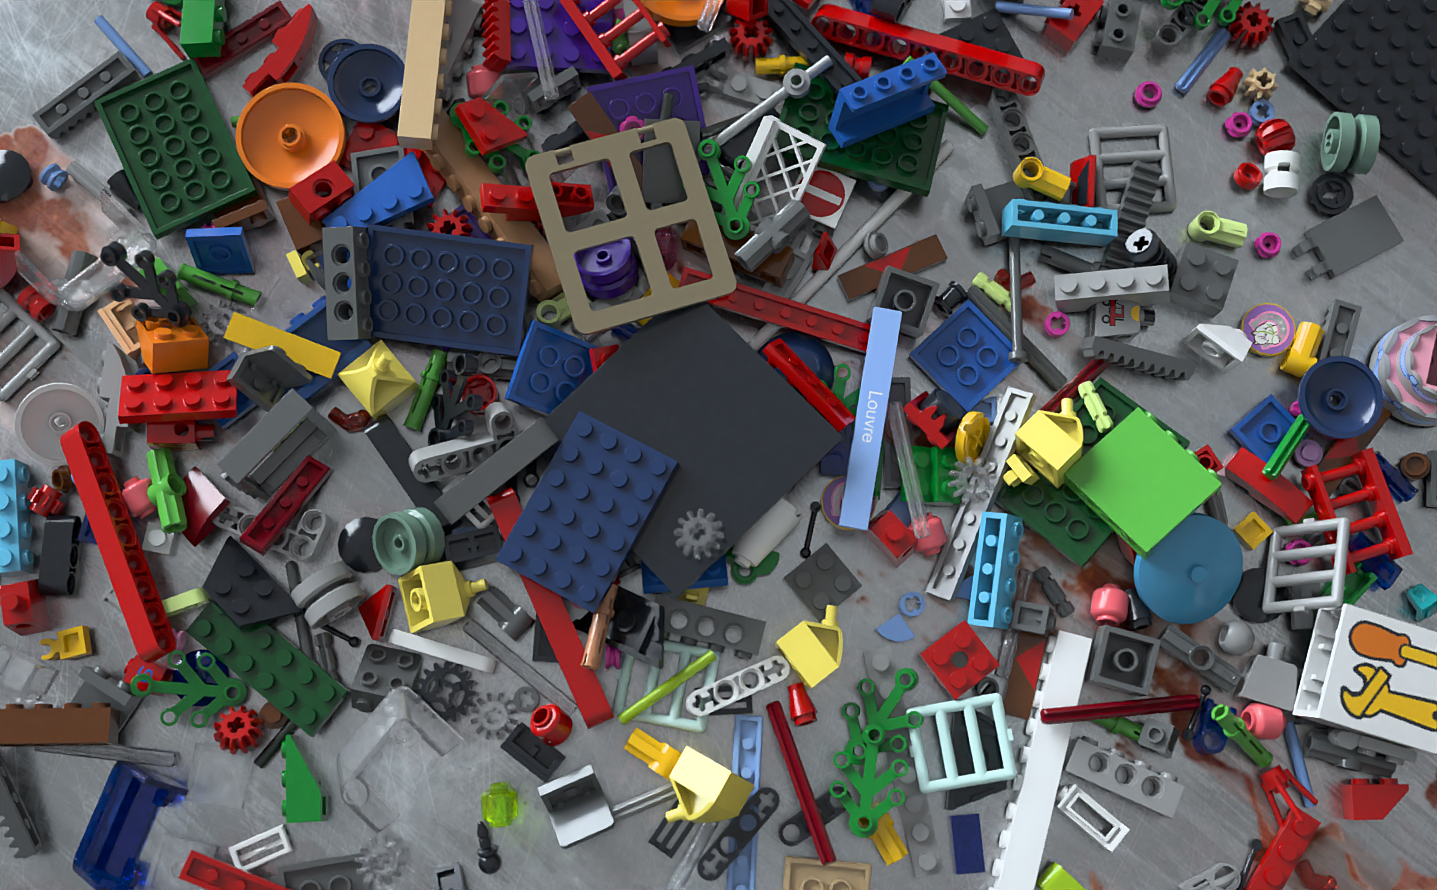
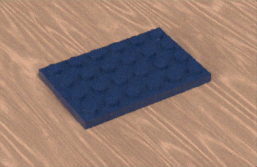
[367,224,534,356]
[495,411,679,615]

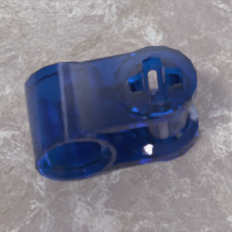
[1192,698,1237,755]

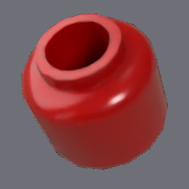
[530,703,573,747]

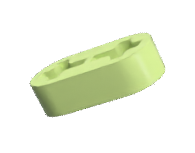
[162,588,210,618]

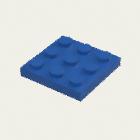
[909,299,1020,414]
[504,320,598,416]

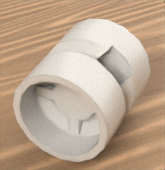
[1263,150,1301,198]

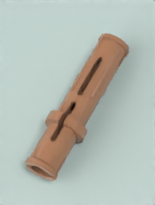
[581,584,618,670]

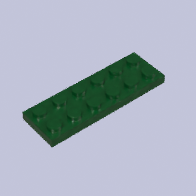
[186,601,350,737]

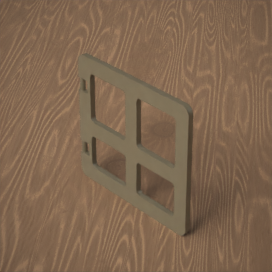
[525,118,736,335]

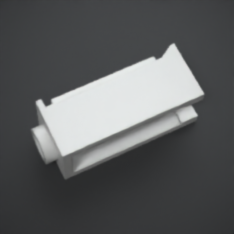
[1053,784,1130,852]

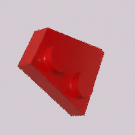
[454,97,528,156]

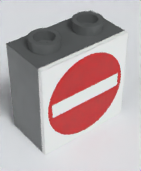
[785,164,856,237]

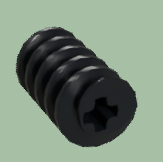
[1125,228,1177,279]

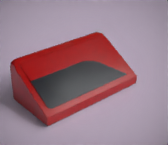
[1070,155,1097,207]

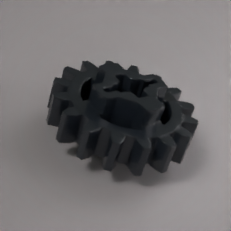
[414,661,478,724]

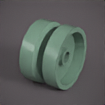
[1321,112,1380,175]
[372,507,445,575]

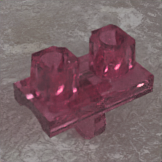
[655,227,677,270]

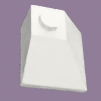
[1182,324,1252,374]

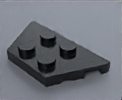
[202,536,302,630]
[573,584,664,670]
[946,699,1007,810]

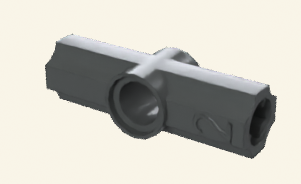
[735,199,810,273]
[50,250,98,336]
[447,347,518,380]
[1157,624,1242,693]
[1303,732,1397,778]

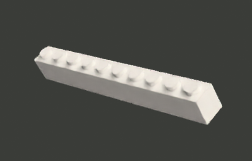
[988,630,1092,890]

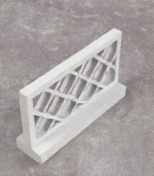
[721,115,826,231]

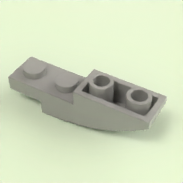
[97,343,137,458]

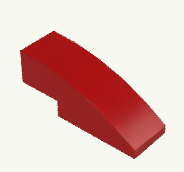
[1225,447,1313,524]

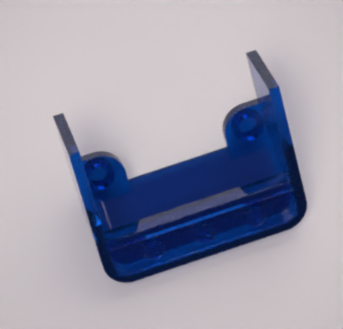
[73,760,189,890]

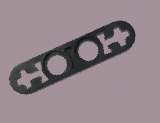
[697,787,780,881]

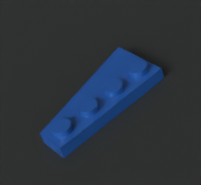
[323,151,436,233]

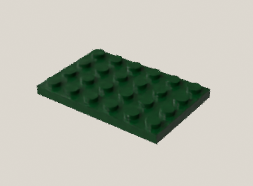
[94,58,258,240]
[770,62,949,197]
[995,377,1190,569]

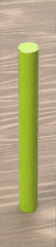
[618,650,717,725]

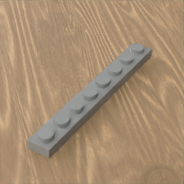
[926,386,1036,603]
[863,646,944,879]

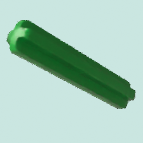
[1262,414,1311,480]

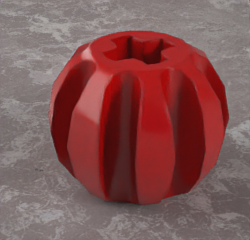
[1255,118,1296,156]

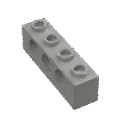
[1062,736,1185,819]

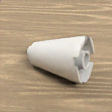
[732,498,802,569]

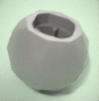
[1219,620,1255,656]

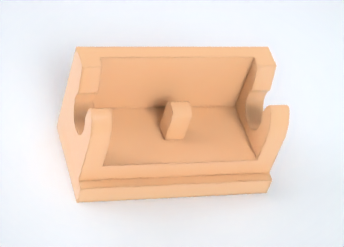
[97,299,142,361]

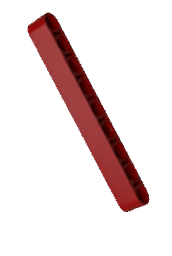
[811,4,1045,96]
[60,421,176,663]
[486,487,614,730]

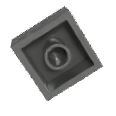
[1169,242,1239,318]
[866,265,940,338]
[1085,625,1161,697]

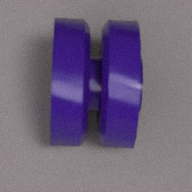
[574,239,638,299]

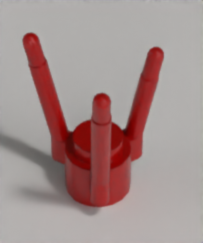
[146,1,186,60]
[1260,764,1318,828]

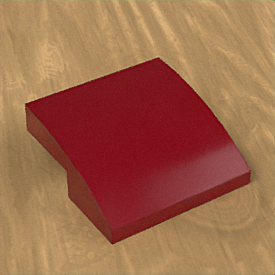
[181,466,231,547]

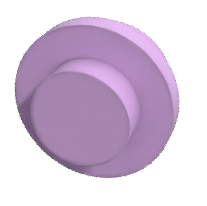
[1294,439,1323,467]

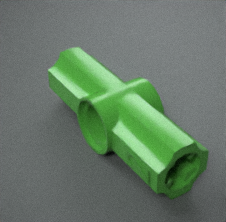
[146,447,188,534]

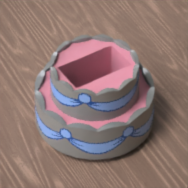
[1369,315,1437,426]

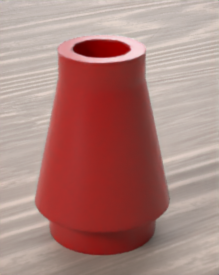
[1208,67,1243,106]
[787,682,818,727]

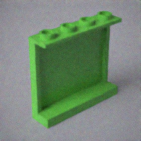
[1064,407,1222,561]

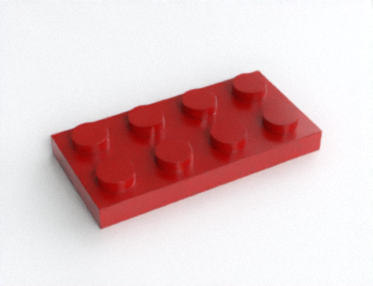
[338,122,447,209]
[118,370,238,424]

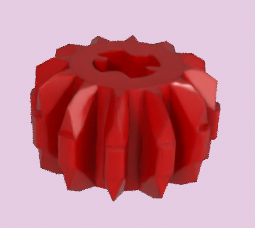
[1227,1,1274,49]
[729,18,773,61]
[427,209,473,237]
[213,705,264,756]

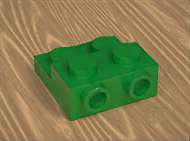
[901,445,965,506]

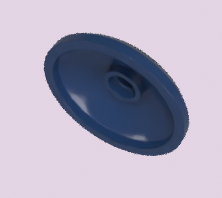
[328,44,405,124]
[758,332,835,400]
[1298,356,1383,439]

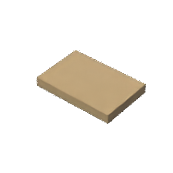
[782,855,872,890]

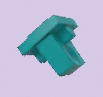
[1406,583,1437,622]

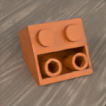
[136,316,209,374]

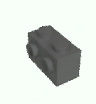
[1094,0,1143,62]

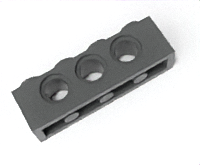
[322,226,373,340]
[654,594,766,660]

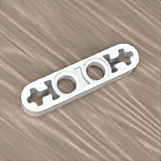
[388,628,497,674]
[685,656,790,717]

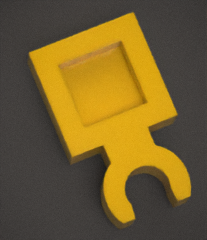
[39,625,92,661]

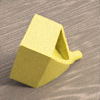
[337,340,419,420]
[1015,398,1083,488]
[398,561,489,634]
[774,605,843,690]
[666,746,755,823]

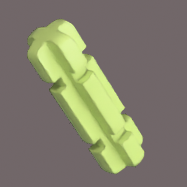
[972,272,1011,313]
[1078,381,1113,433]

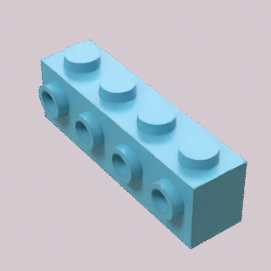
[1002,199,1118,247]
[0,459,34,577]
[968,511,1024,630]

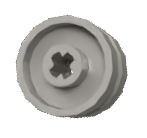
[290,561,366,629]

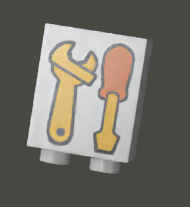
[1292,604,1437,756]

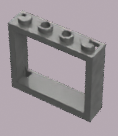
[217,389,337,501]

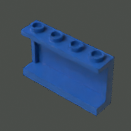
[828,52,947,148]
[250,295,372,401]

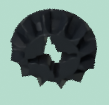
[1309,173,1354,216]

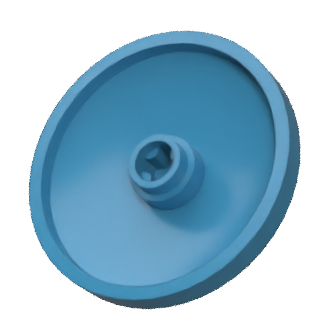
[1134,512,1243,624]

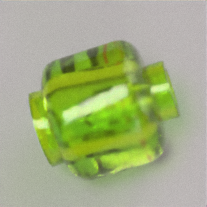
[480,782,519,827]

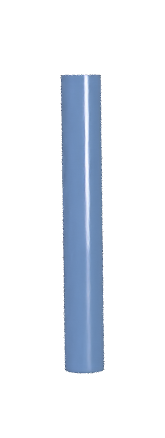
[995,1,1074,20]
[94,15,153,79]
[1284,721,1317,808]

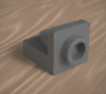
[1011,600,1057,637]
[1138,718,1180,759]

